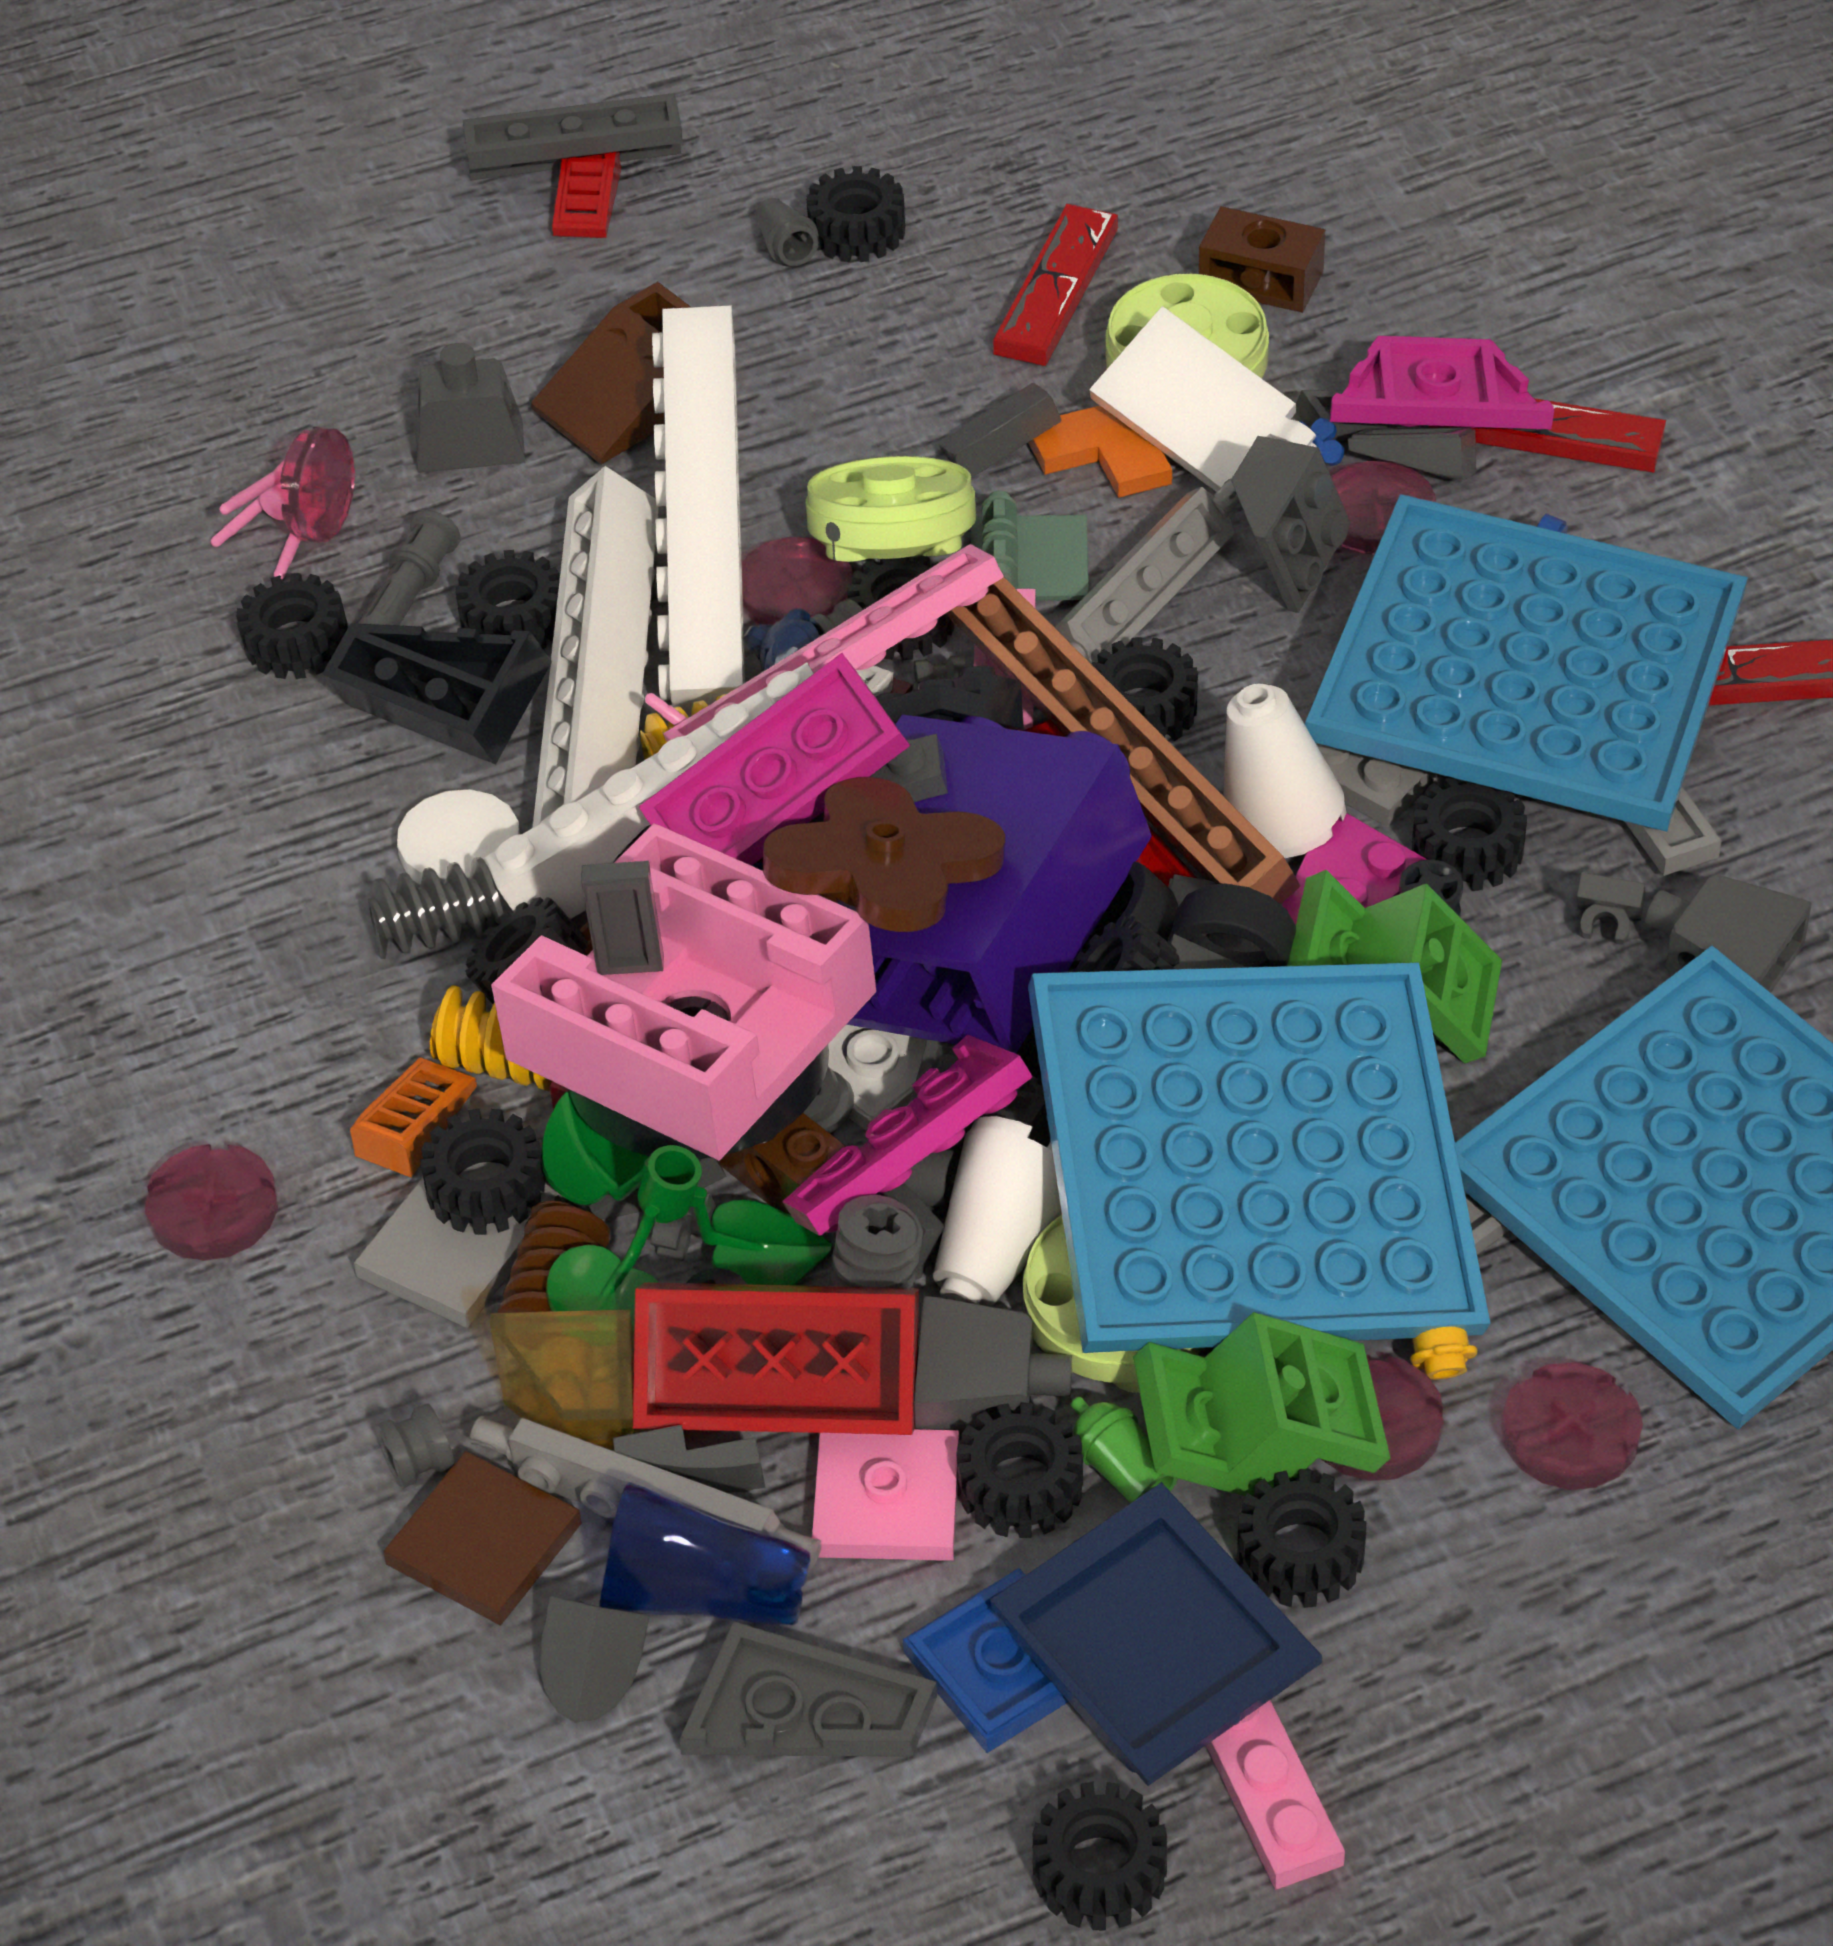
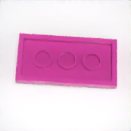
[639,653,911,866]

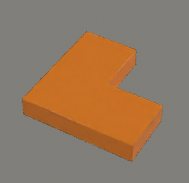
[1028,405,1172,498]

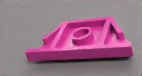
[1330,336,1554,430]

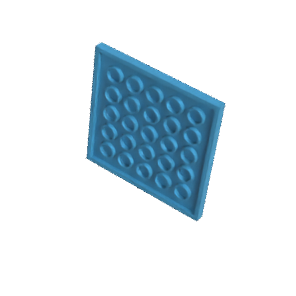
[1305,494,1748,832]
[1455,945,1833,1429]
[1028,963,1491,1353]

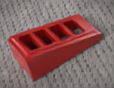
[552,151,621,238]

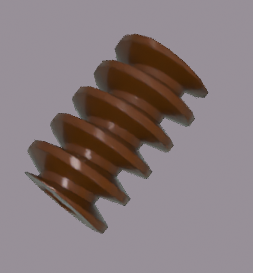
[496,1201,611,1350]

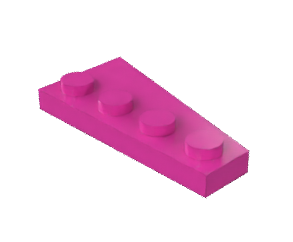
[782,1035,1033,1236]

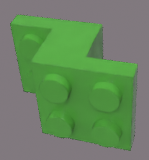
[1287,870,1502,1064]
[1133,1312,1391,1497]

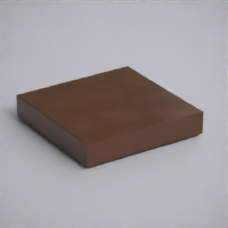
[383,1451,582,1626]

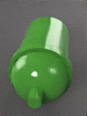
[1070,1397,1178,1503]

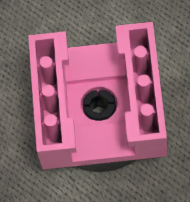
[491,823,876,1161]

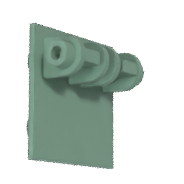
[971,490,1089,601]

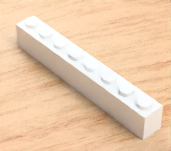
[652,306,745,717]
[533,466,659,854]

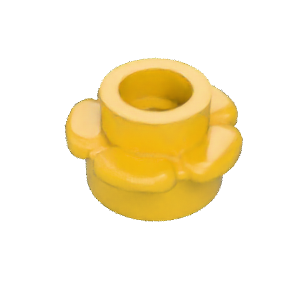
[1410,1327,1478,1380]

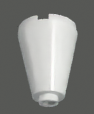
[1223,684,1346,858]
[933,1116,1062,1307]

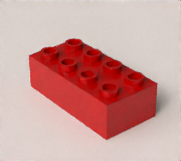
[633,1282,919,1435]

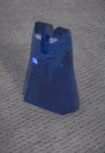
[599,1482,811,1625]

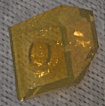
[490,1310,640,1452]

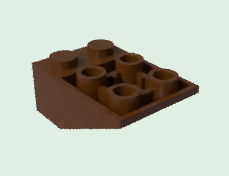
[531,282,691,465]

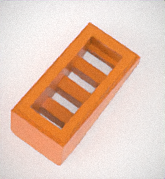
[350,1057,477,1178]

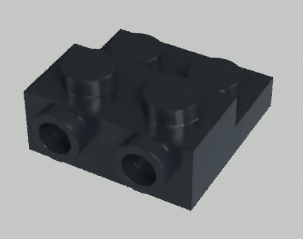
[875,666,1024,730]

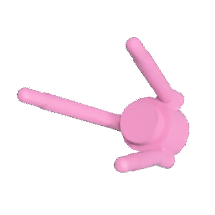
[210,459,320,580]

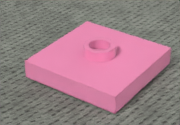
[812,1429,959,1561]

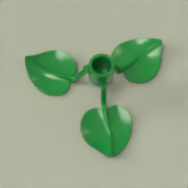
[541,1092,832,1346]

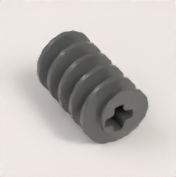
[368,857,504,959]
[828,1194,923,1288]

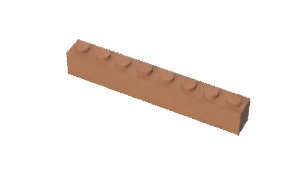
[947,577,1301,904]

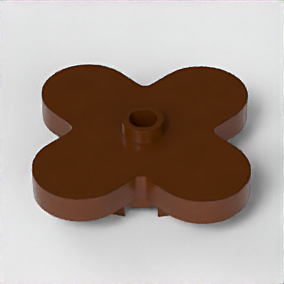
[763,777,1005,932]

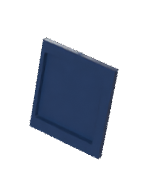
[990,1482,1323,1786]

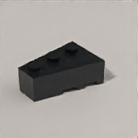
[322,623,552,765]

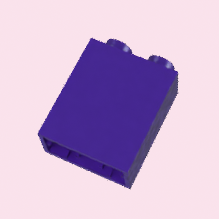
[818,714,1152,1054]

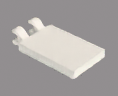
[1089,306,1317,492]

